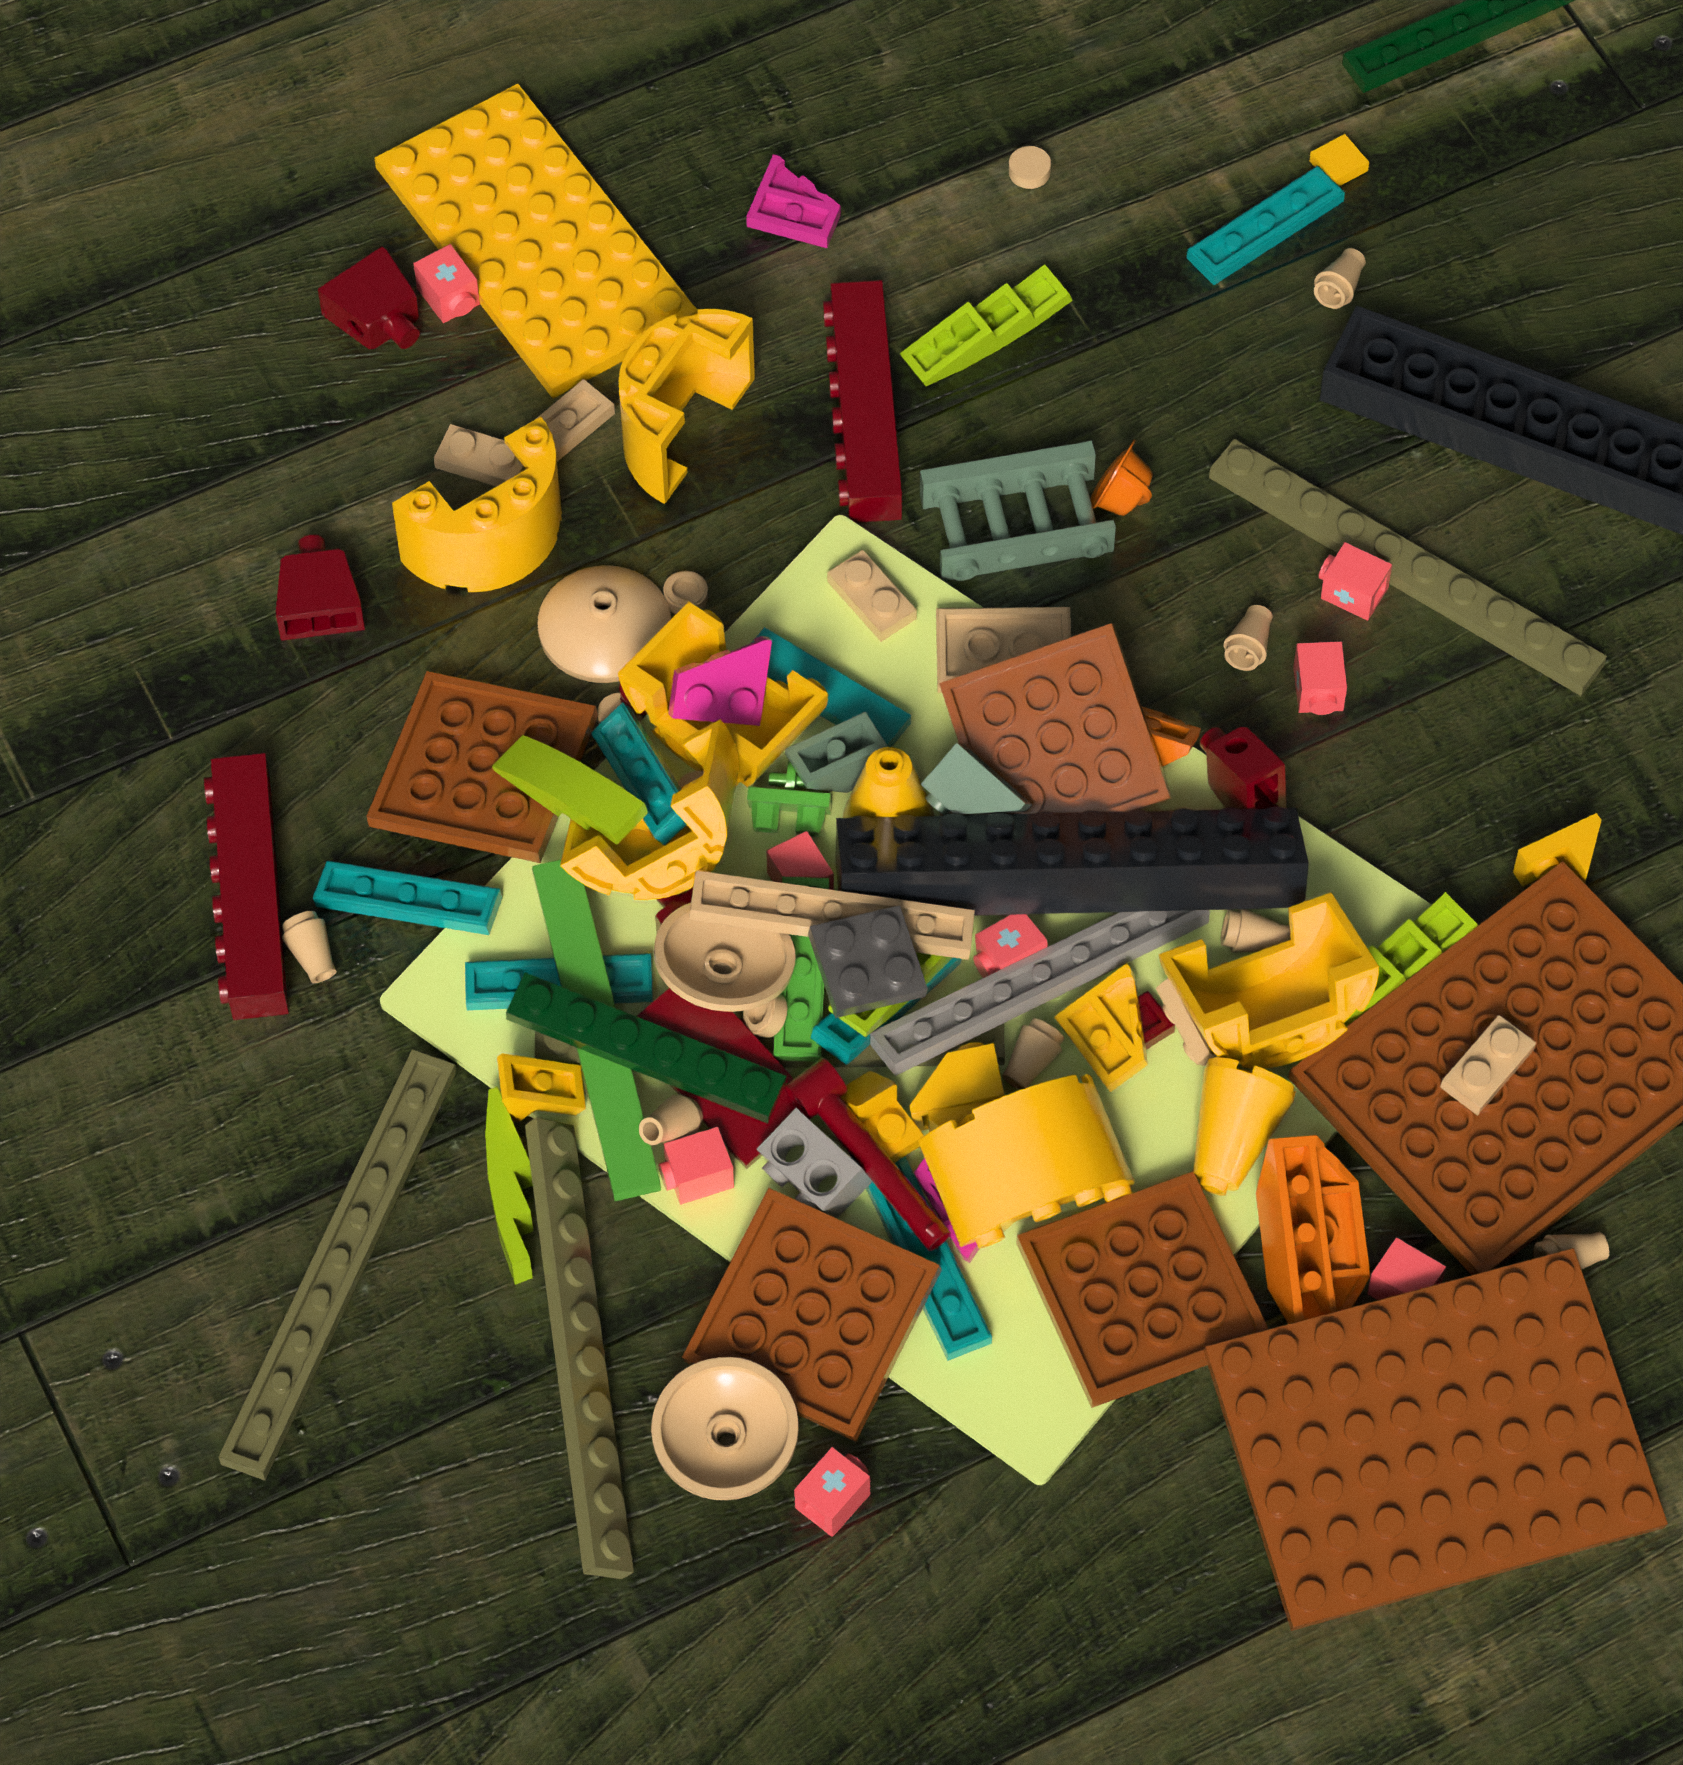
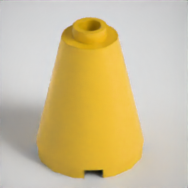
[843,747,934,818]
[1193,1057,1296,1196]

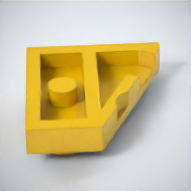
[1054,963,1148,1092]

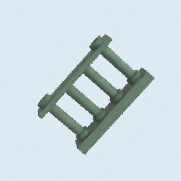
[920,441,1116,581]

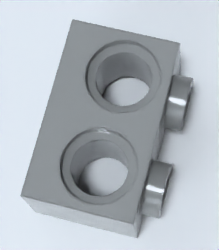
[757,1108,872,1218]

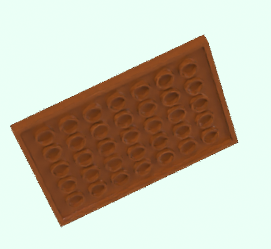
[1288,861,1683,1275]
[1203,1248,1668,1631]

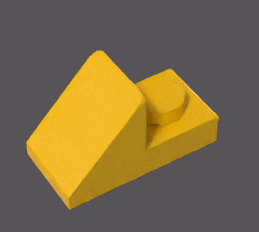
[1513,813,1601,887]
[497,1053,586,1122]
[841,1070,924,1163]

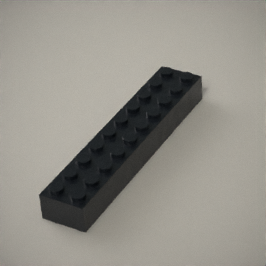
[1320,305,1683,535]
[835,806,1309,915]

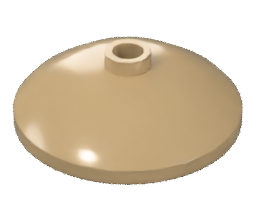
[538,565,671,683]
[654,903,796,1012]
[651,1357,799,1500]

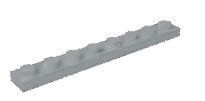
[870,910,1210,1076]

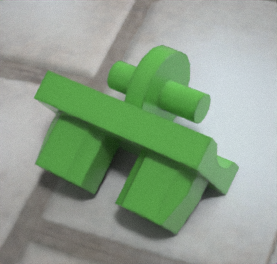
[747,761,832,837]

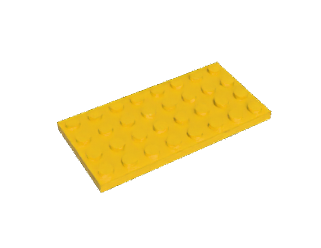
[374,84,698,399]

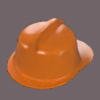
[1090,440,1152,516]

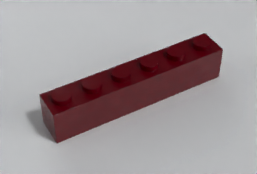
[823,280,902,523]
[204,753,289,1020]

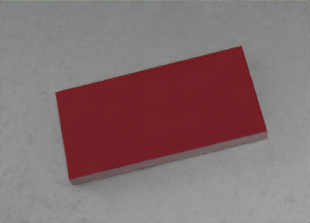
[637,988,796,1169]

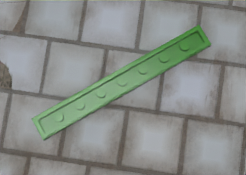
[532,860,661,1201]

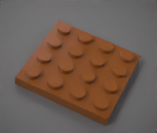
[939,623,1172,815]
[366,671,598,863]
[1016,1171,1269,1408]
[682,1188,942,1442]

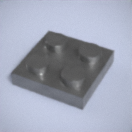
[808,905,928,1018]

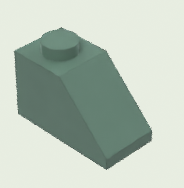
[785,712,888,793]
[921,743,1032,815]

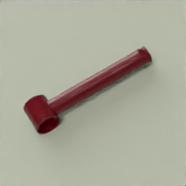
[784,1057,951,1251]

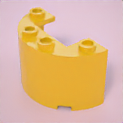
[619,309,755,504]
[392,416,562,592]
[618,602,828,787]
[560,719,739,900]
[1159,892,1379,1069]
[918,1074,1134,1249]

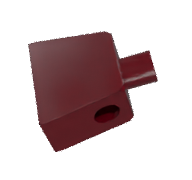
[318,246,420,349]
[276,535,365,641]
[1200,727,1287,809]

